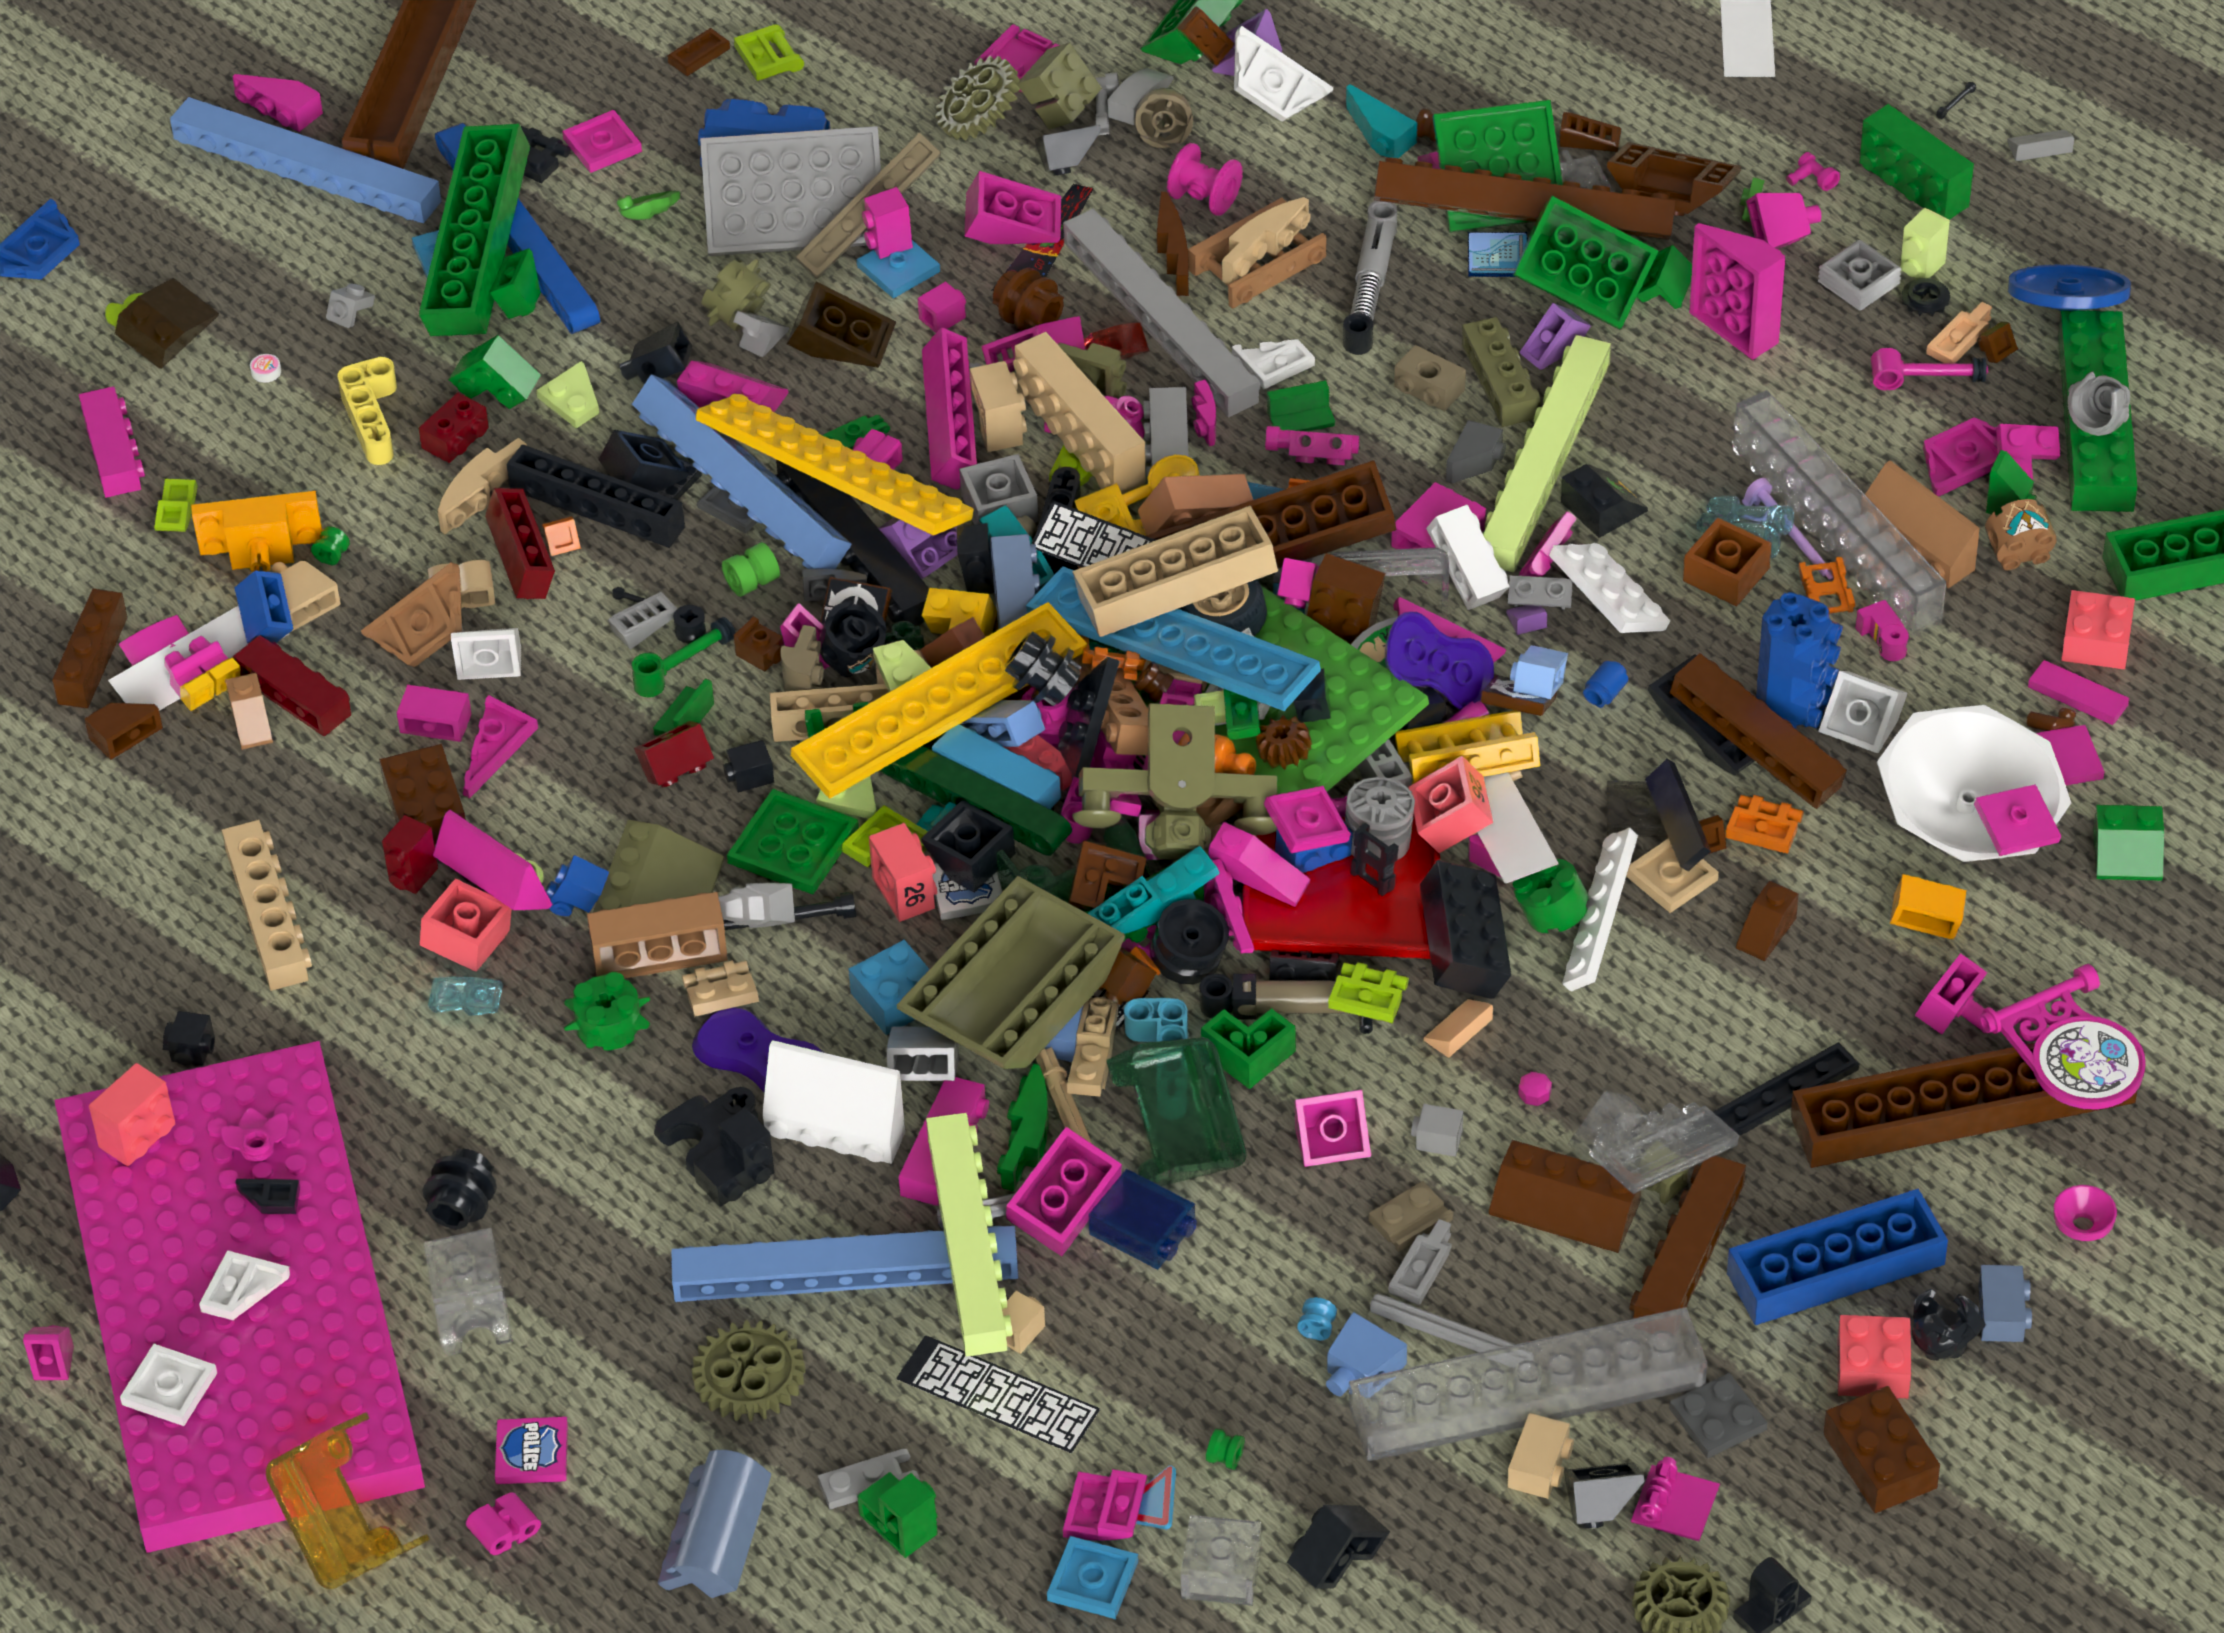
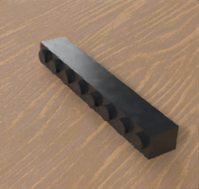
[775,460,929,631]

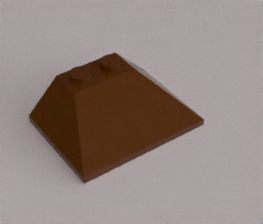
[1607,142,1742,216]

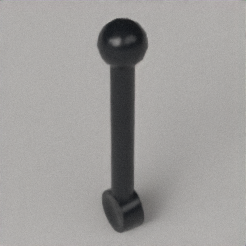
[1936,82,1976,119]
[612,587,666,612]

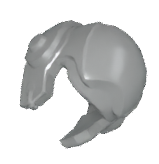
[2068,372,2130,436]

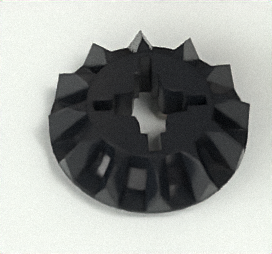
[1902,278,1950,317]

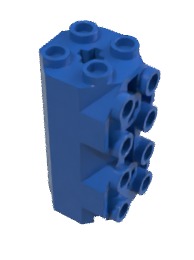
[698,99,831,167]
[1756,592,1843,729]

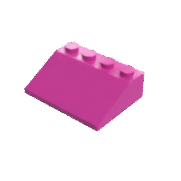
[1689,223,1785,360]

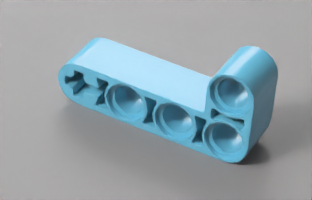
[1124,998,1188,1120]

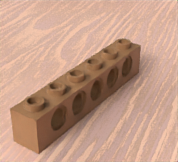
[1072,655,1148,755]

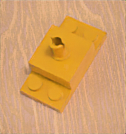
[191,491,323,573]

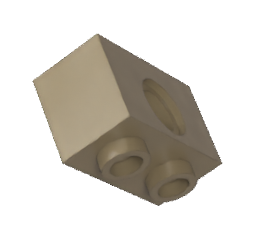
[1394,345,1466,411]

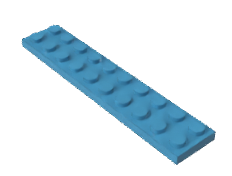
[1026,566,1321,711]

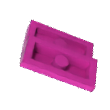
[1063,1469,1147,1541]

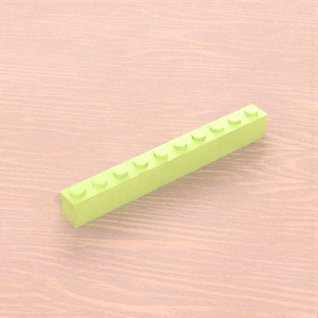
[1482,335,1611,573]

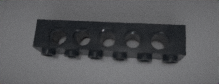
[506,444,685,548]

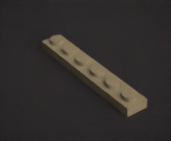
[796,132,941,279]

